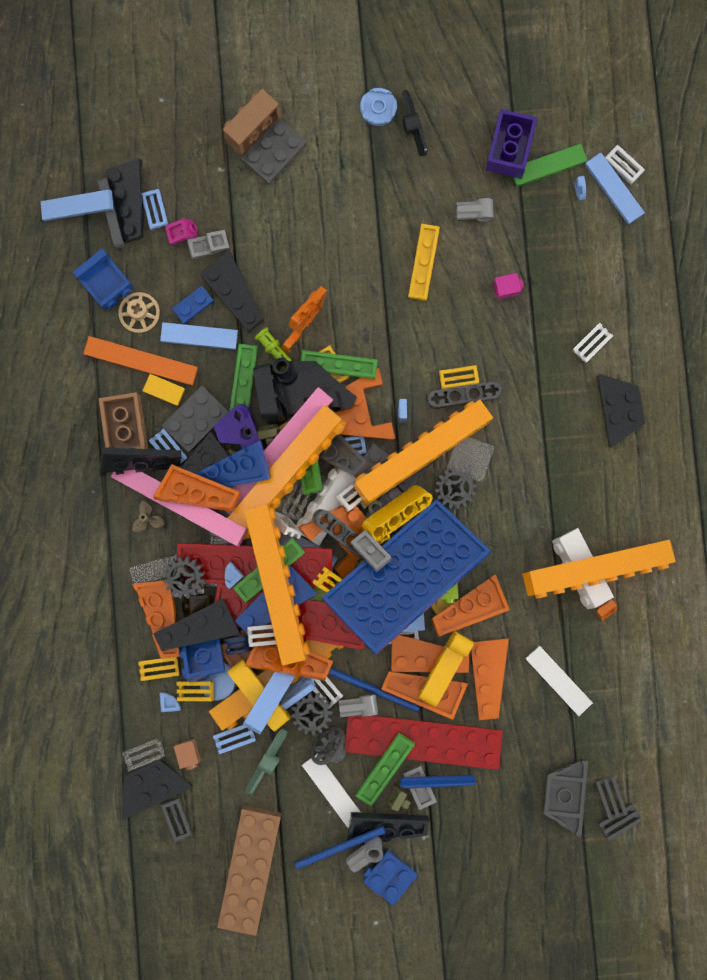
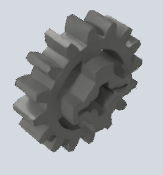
[435,467,477,509]
[163,556,206,599]
[291,692,333,735]

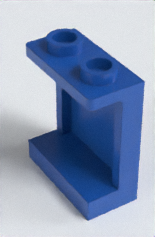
[73,249,134,311]

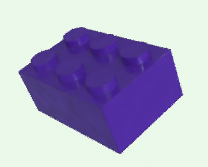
[485,109,537,179]

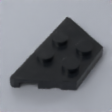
[597,374,645,447]
[122,759,193,820]

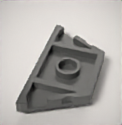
[543,759,588,837]

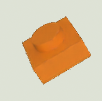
[597,600,617,621]

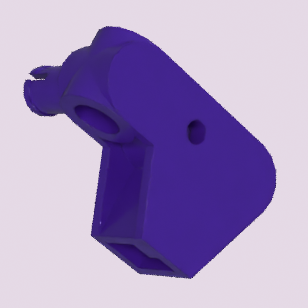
[214,404,265,451]

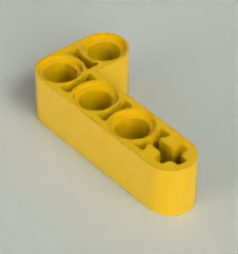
[362,485,432,546]
[418,631,474,707]
[227,659,291,732]

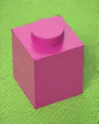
[493,273,523,300]

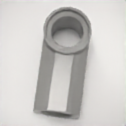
[456,198,494,222]
[339,694,378,717]
[346,837,383,873]

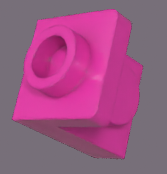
[165,218,198,245]

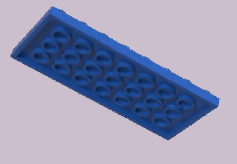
[322,499,491,655]

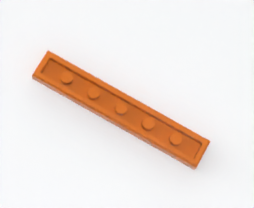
[83,336,198,386]

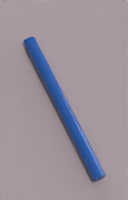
[329,667,420,712]
[295,826,386,869]

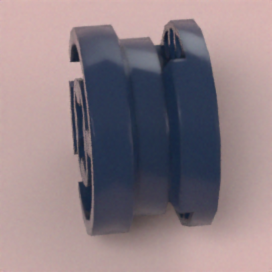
[224,635,253,655]

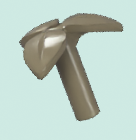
[132,500,165,533]

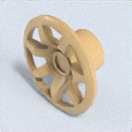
[119,292,160,333]

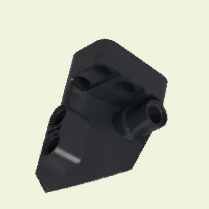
[253,357,357,425]

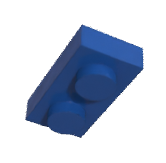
[172,286,214,325]

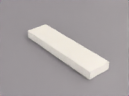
[525,646,593,716]
[302,753,361,828]

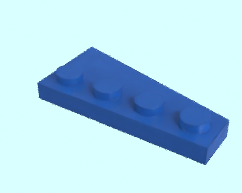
[195,440,271,487]
[235,566,318,634]

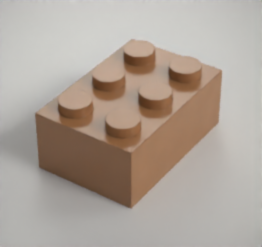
[223,89,281,157]
[99,392,148,449]

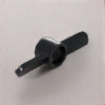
[402,90,428,156]

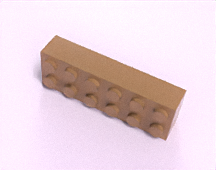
[217,805,282,936]

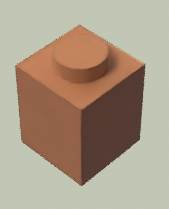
[173,738,201,770]

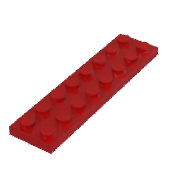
[177,543,333,588]
[214,584,365,650]
[345,715,503,770]

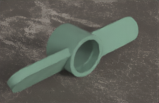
[245,729,287,795]

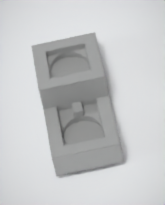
[187,230,229,260]

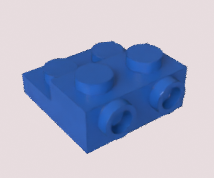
[179,638,226,682]
[363,848,418,906]

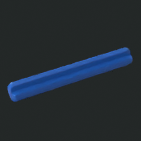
[400,775,475,788]

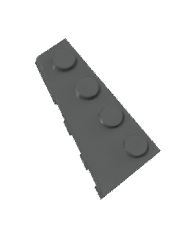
[318,434,370,478]

